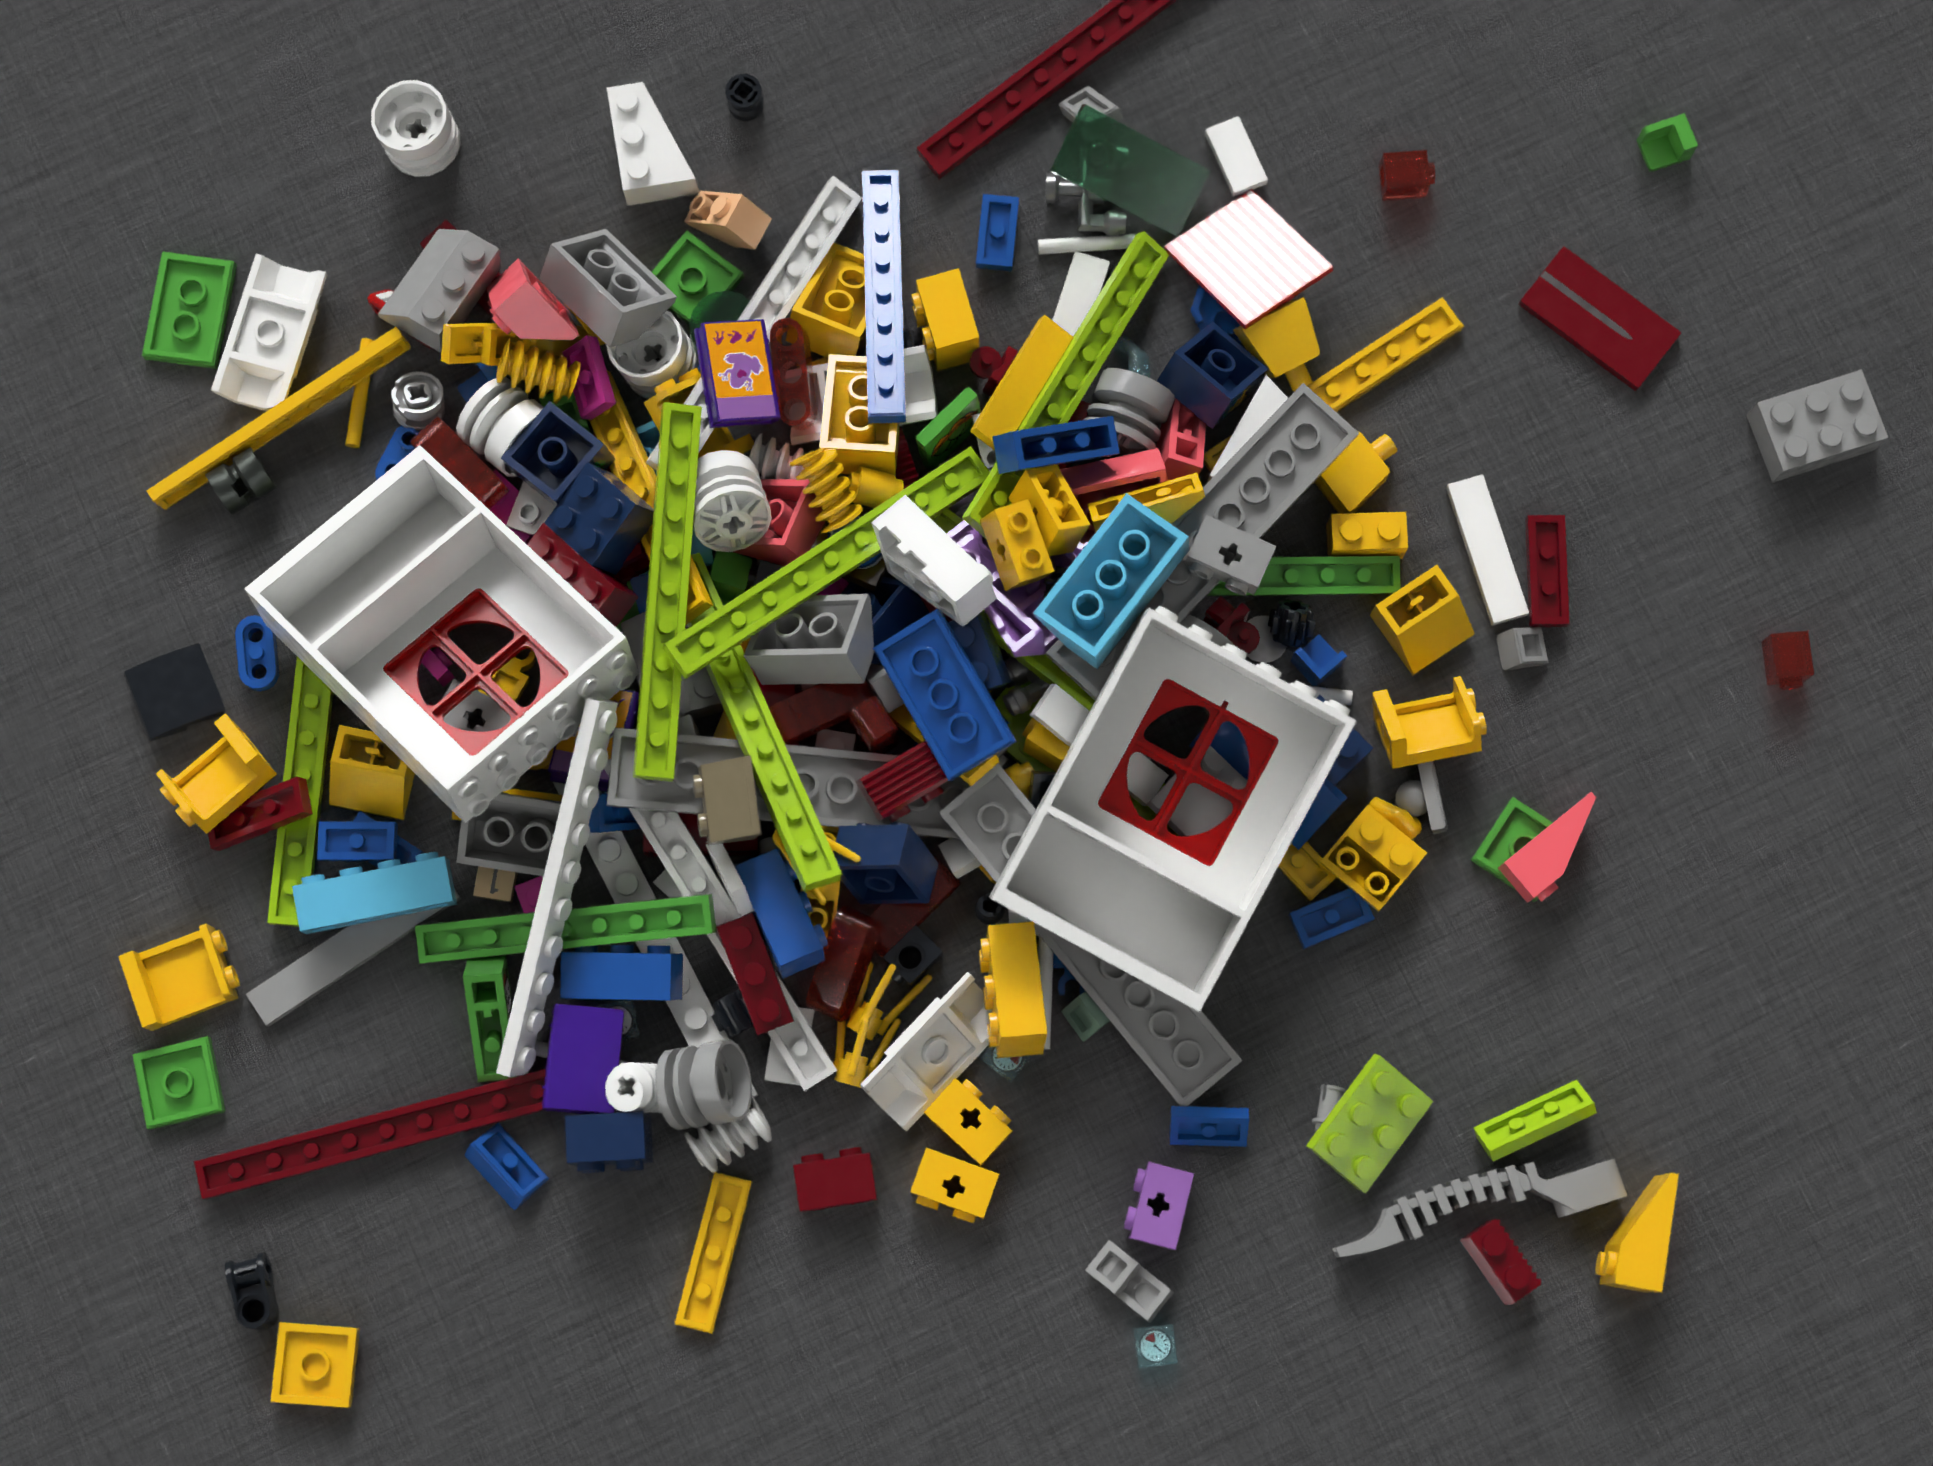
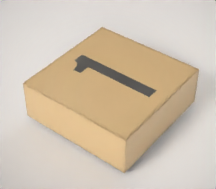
[473,866,518,903]

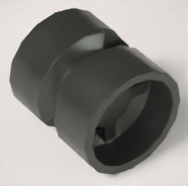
[206,447,277,515]

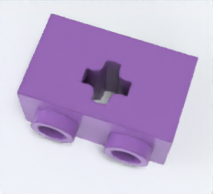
[1124,1162,1194,1250]

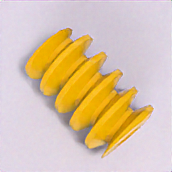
[496,338,581,404]
[790,448,863,533]

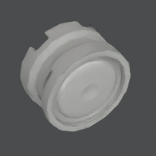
[391,372,445,431]

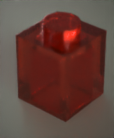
[1379,150,1435,201]
[1761,631,1814,690]

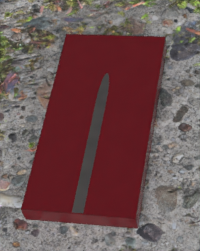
[1518,246,1682,391]

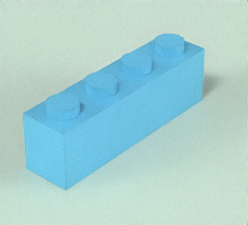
[292,852,457,935]

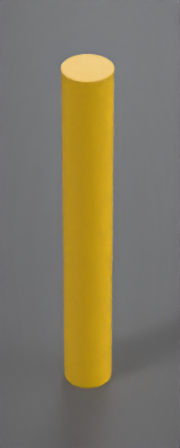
[345,338,374,448]

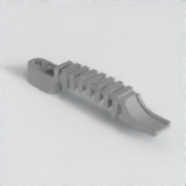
[1332,1159,1627,1258]

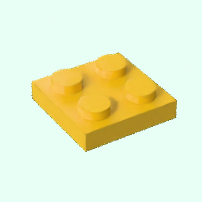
[271,1322,360,1408]

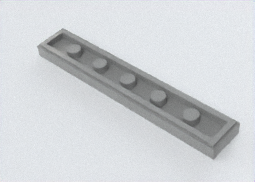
[246,888,461,1027]

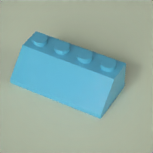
[1033,493,1189,669]

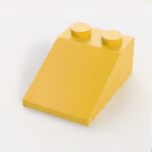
[785,242,866,358]
[819,354,900,476]
[1595,1173,1679,1293]

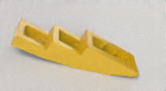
[441,323,590,366]

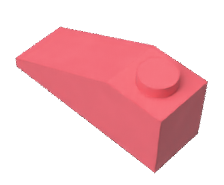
[1156,398,1206,481]
[1498,792,1596,903]

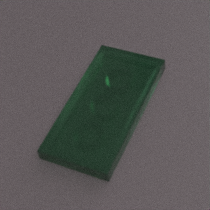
[1050,104,1210,237]

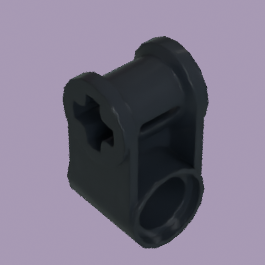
[225,1251,279,1330]

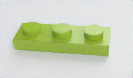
[1473,1080,1597,1162]

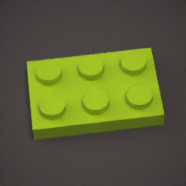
[1306,1053,1434,1194]

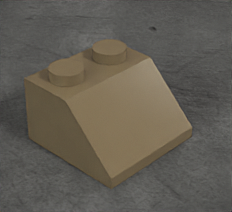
[692,756,761,845]

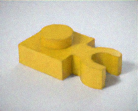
[478,650,536,703]

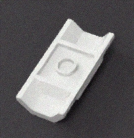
[211,254,327,411]
[780,345,938,446]
[860,972,992,1132]

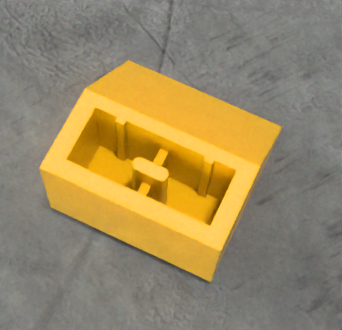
[1370,565,1475,676]
[329,725,415,820]
[1319,804,1427,912]

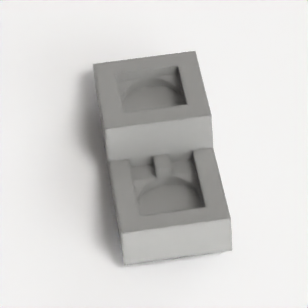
[1085,1240,1174,1323]

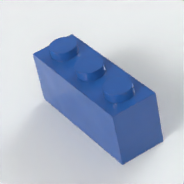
[993,416,1120,474]
[735,848,828,978]
[560,945,683,1000]

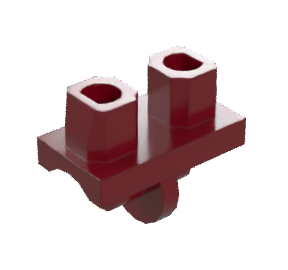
[969,346,1018,397]
[1203,596,1260,654]

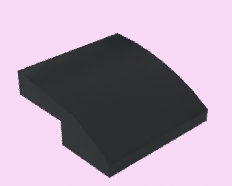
[124,643,226,742]

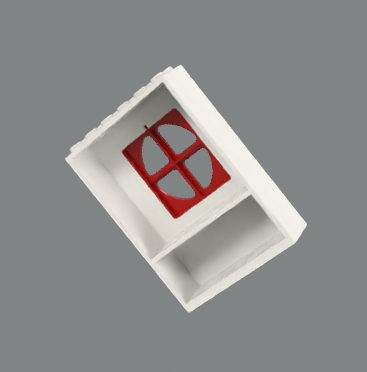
[245,445,639,824]
[989,606,1357,1012]

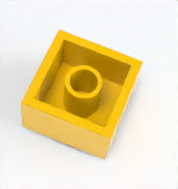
[911,268,979,371]

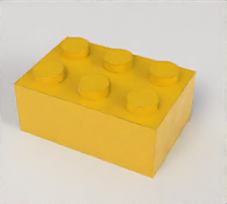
[979,921,1047,1058]

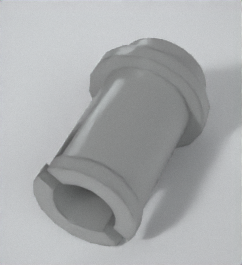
[1312,1084,1345,1131]

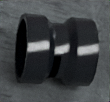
[725,74,764,121]

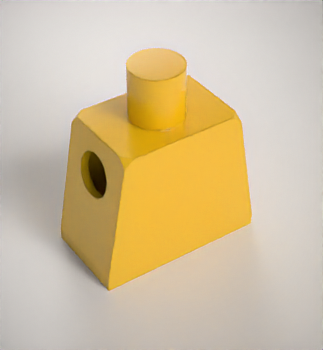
[1233,297,1320,391]
[1315,431,1397,514]

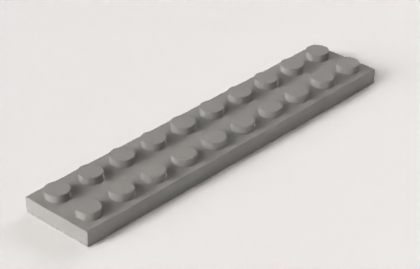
[1046,383,1359,700]
[606,728,970,840]
[938,764,1243,1106]

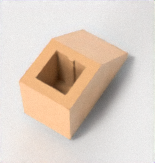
[684,191,772,250]

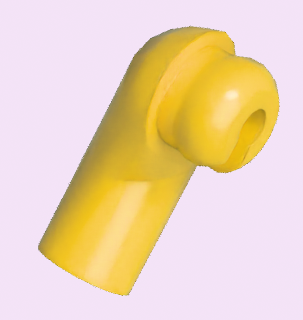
[1369,797,1422,840]

